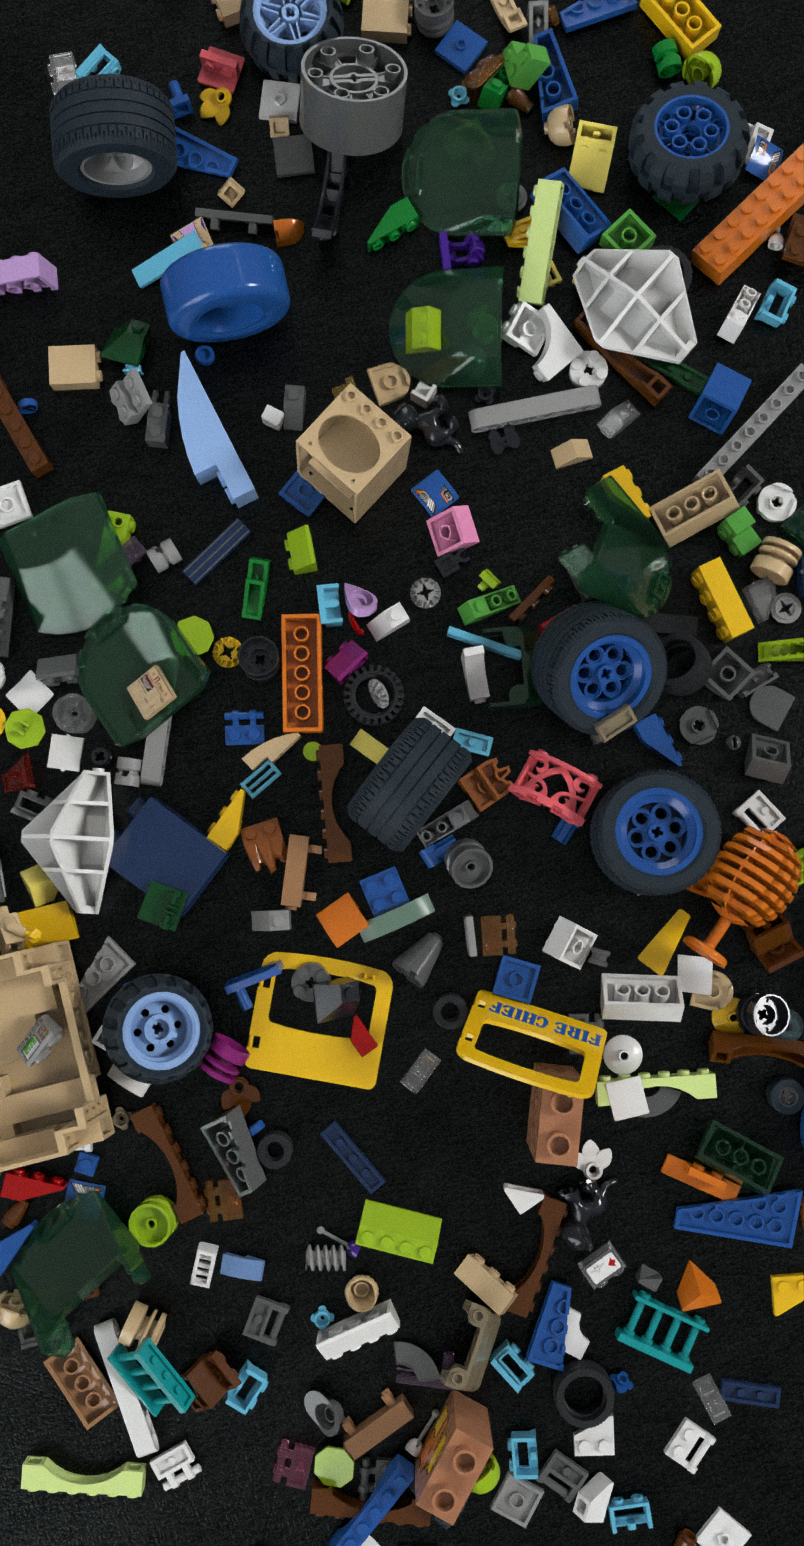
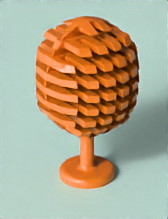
[683,826,802,968]

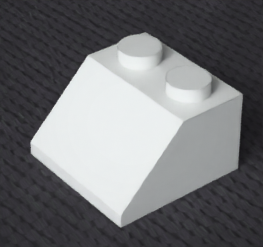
[542,916,598,970]

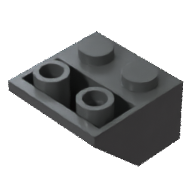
[35,654,84,687]

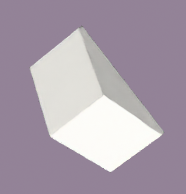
[503,1183,544,1215]

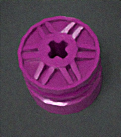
[199,1033,250,1084]

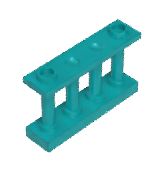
[614,1289,710,1374]
[107,1337,196,1417]

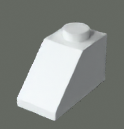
[367,602,410,642]

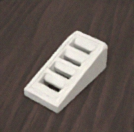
[190,1242,219,1288]

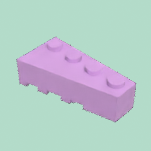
[0,252,58,295]

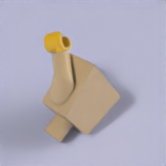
[0,906,42,955]

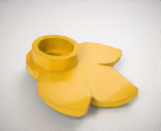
[199,87,232,126]

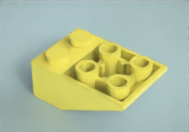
[569,120,618,193]

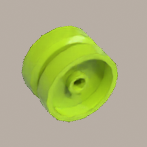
[129,1195,179,1247]

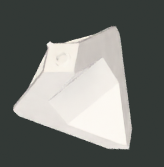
[572,249,697,364]
[21,768,114,914]

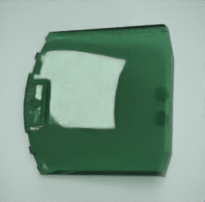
[0,492,137,635]

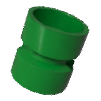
[652,38,683,78]

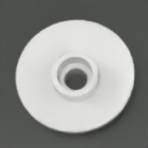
[603,1035,643,1074]

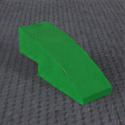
[242,557,271,620]

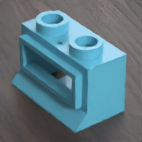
[75,44,122,78]
[754,278,797,328]
[316,583,343,628]
[490,1339,535,1393]
[225,1359,268,1415]
[507,1429,539,1480]
[608,1494,653,1534]

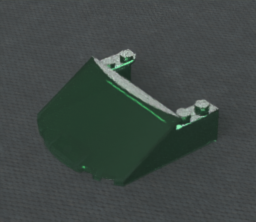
[558,475,672,619]
[11,1190,151,1358]

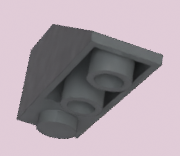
[417,799,479,848]

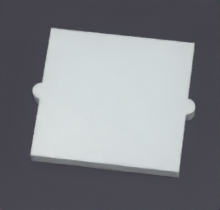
[47,734,84,772]

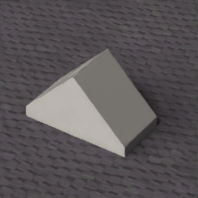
[526,0,548,44]

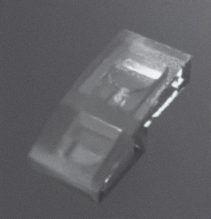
[400,1048,441,1094]
[692,1373,732,1425]

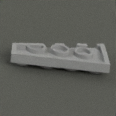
[79,936,136,1013]

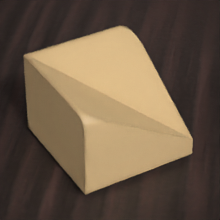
[217,176,245,208]

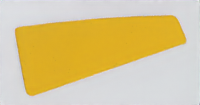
[638,909,690,975]

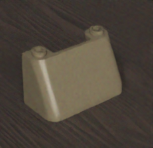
[439,1299,501,1392]

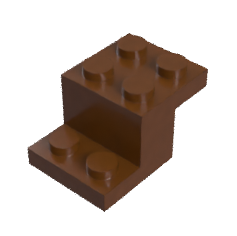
[781,213,804,266]
[740,912,804,973]
[180,1350,242,1413]

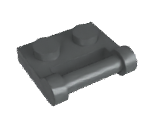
[242,1294,290,1346]
[535,1449,589,1503]

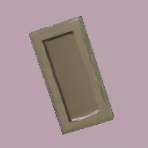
[593,703,638,743]

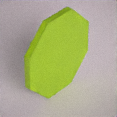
[172,616,214,657]
[4,708,46,749]
[314,1446,355,1488]

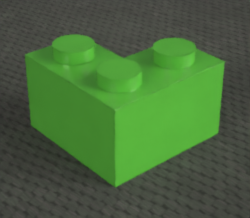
[501,41,551,91]
[717,506,762,559]

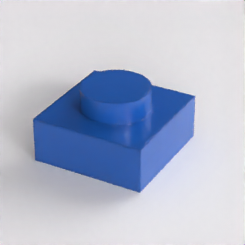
[74,1150,100,1177]

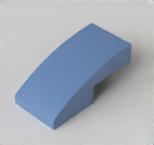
[220,1252,265,1281]

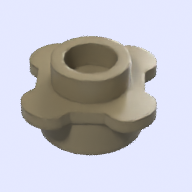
[112,1107,132,1130]

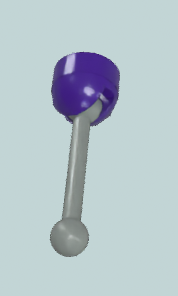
[317,1226,361,1258]

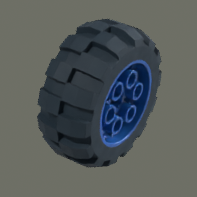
[628,81,750,205]

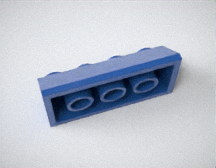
[530,167,612,254]

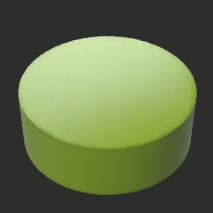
[303,742,320,761]

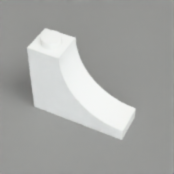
[532,303,583,382]
[461,645,490,704]

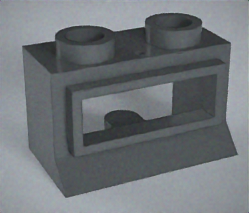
[728,464,765,508]
[10,788,54,821]

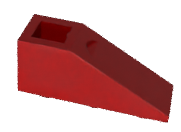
[0,1167,69,1201]

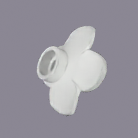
[576,1139,612,1180]

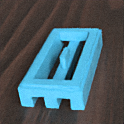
[240,759,282,799]

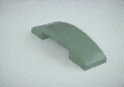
[359,893,435,943]

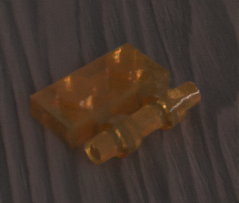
[461,54,505,89]
[480,914,518,956]
[204,1178,244,1222]

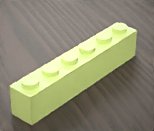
[516,179,564,306]

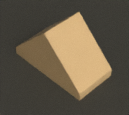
[550,439,593,469]

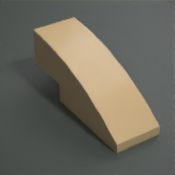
[242,732,302,771]

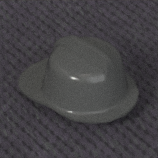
[304,1390,345,1436]

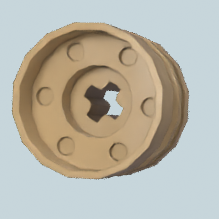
[750,536,802,585]
[117,1301,167,1347]

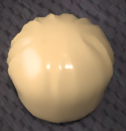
[344,1274,379,1312]

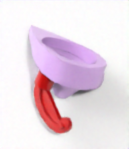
[344,583,377,635]

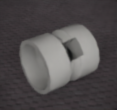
[146,538,183,573]
[114,757,143,787]

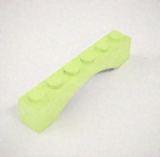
[595,1068,717,1107]
[21,1456,147,1498]

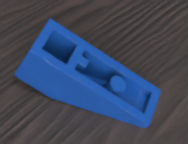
[0,1219,38,1276]

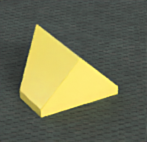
[20,865,58,908]

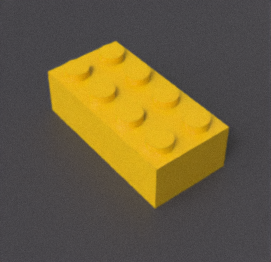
[639,0,722,60]
[690,557,754,643]

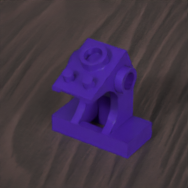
[439,231,485,277]

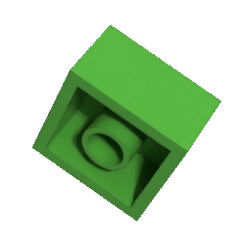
[599,209,656,250]

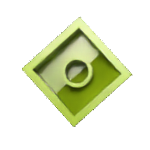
[406,306,441,354]
[284,525,318,575]

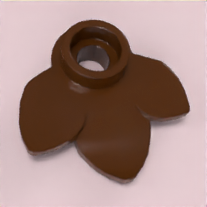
[221,1076,260,1116]

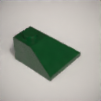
[101,319,151,367]

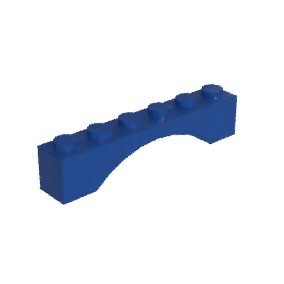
[326,1454,414,1546]

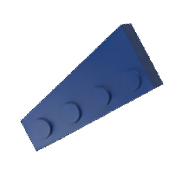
[534,28,578,124]

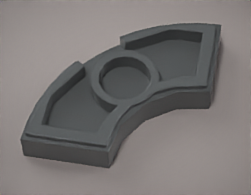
[636,1086,681,1118]
[394,1342,439,1382]

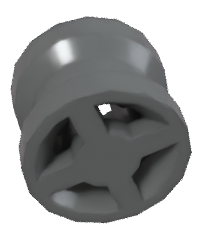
[588,947,611,967]

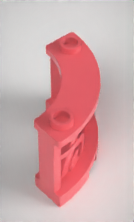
[508,749,603,827]

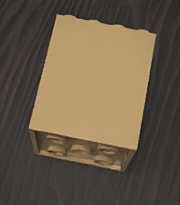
[296,383,412,523]

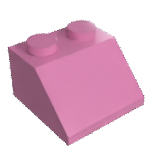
[426,505,480,557]

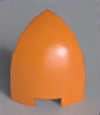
[273,219,305,247]

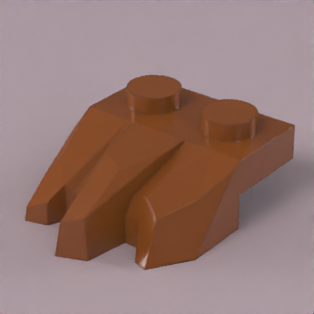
[457,757,513,813]
[240,817,288,874]

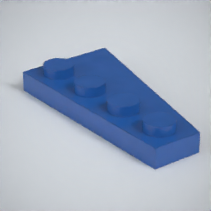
[559,0,638,33]
[175,126,239,178]
[525,1280,572,1372]

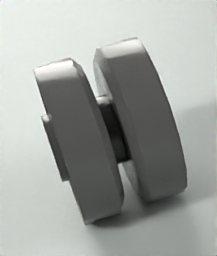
[444,838,493,889]

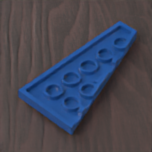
[673,1189,803,1248]

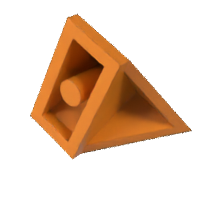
[677,1260,721,1312]

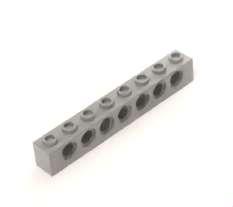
[692,363,804,483]

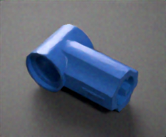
[551,807,586,845]
[419,834,456,869]

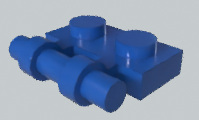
[224,710,265,746]

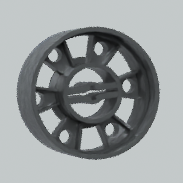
[299,37,408,156]

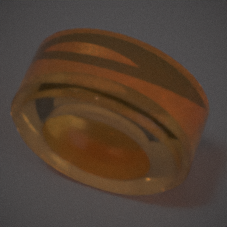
[548,4,559,27]

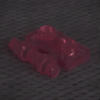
[273,1439,315,1490]

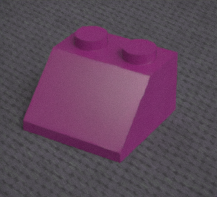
[324,640,369,686]

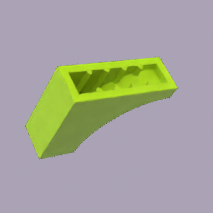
[758,638,804,663]

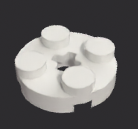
[569,350,608,388]
[756,483,797,523]

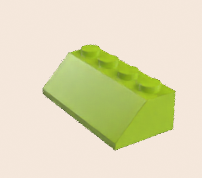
[355,1199,442,1264]

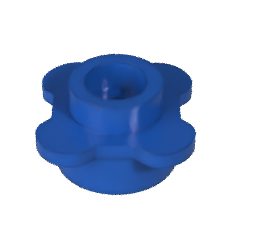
[610,1371,633,1393]

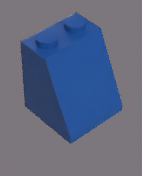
[688,363,752,435]

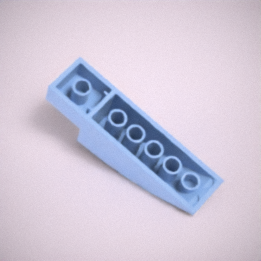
[177,351,258,508]

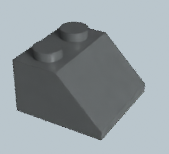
[705,646,756,701]
[744,733,791,784]

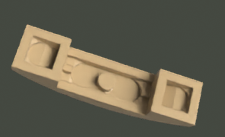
[490,0,527,33]

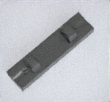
[195,208,274,235]

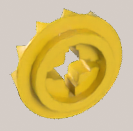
[212,636,241,668]

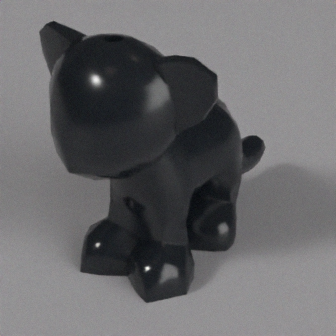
[391,394,464,455]
[556,1177,618,1252]

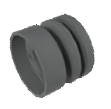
[414,0,454,38]

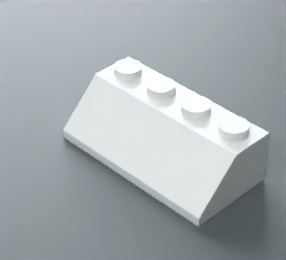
[600,973,684,1022]
[316,1299,400,1360]

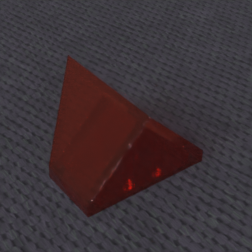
[1,750,35,793]

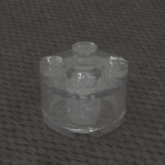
[52,693,97,734]

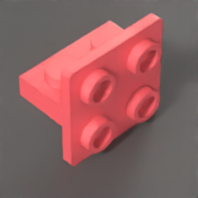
[197,46,245,94]

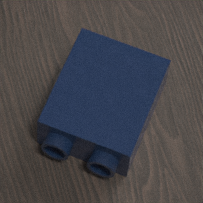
[109,797,231,917]

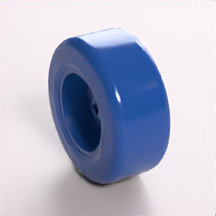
[160,242,290,343]

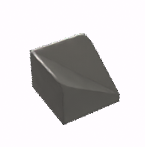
[635,1264,663,1292]

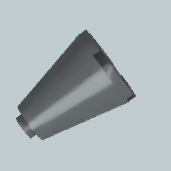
[392,932,444,988]

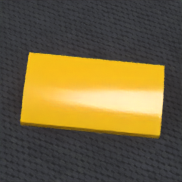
[0,900,79,955]

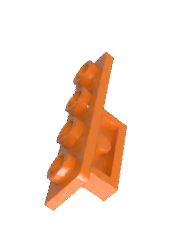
[661,1153,741,1200]

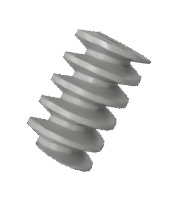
[306,1245,346,1271]

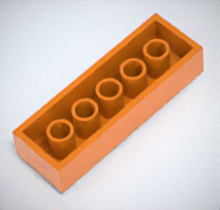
[281,614,324,734]

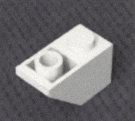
[573,1472,614,1523]

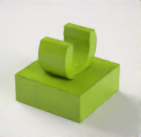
[477,569,501,592]

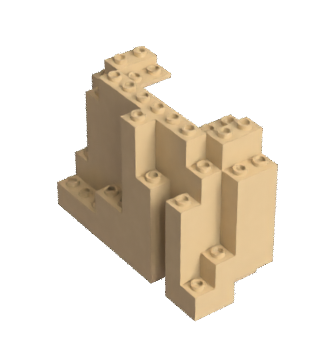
[0,940,115,1172]

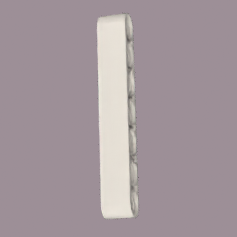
[94,1318,159,1458]

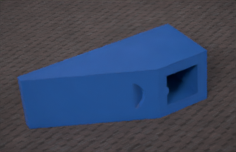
[632,713,683,768]

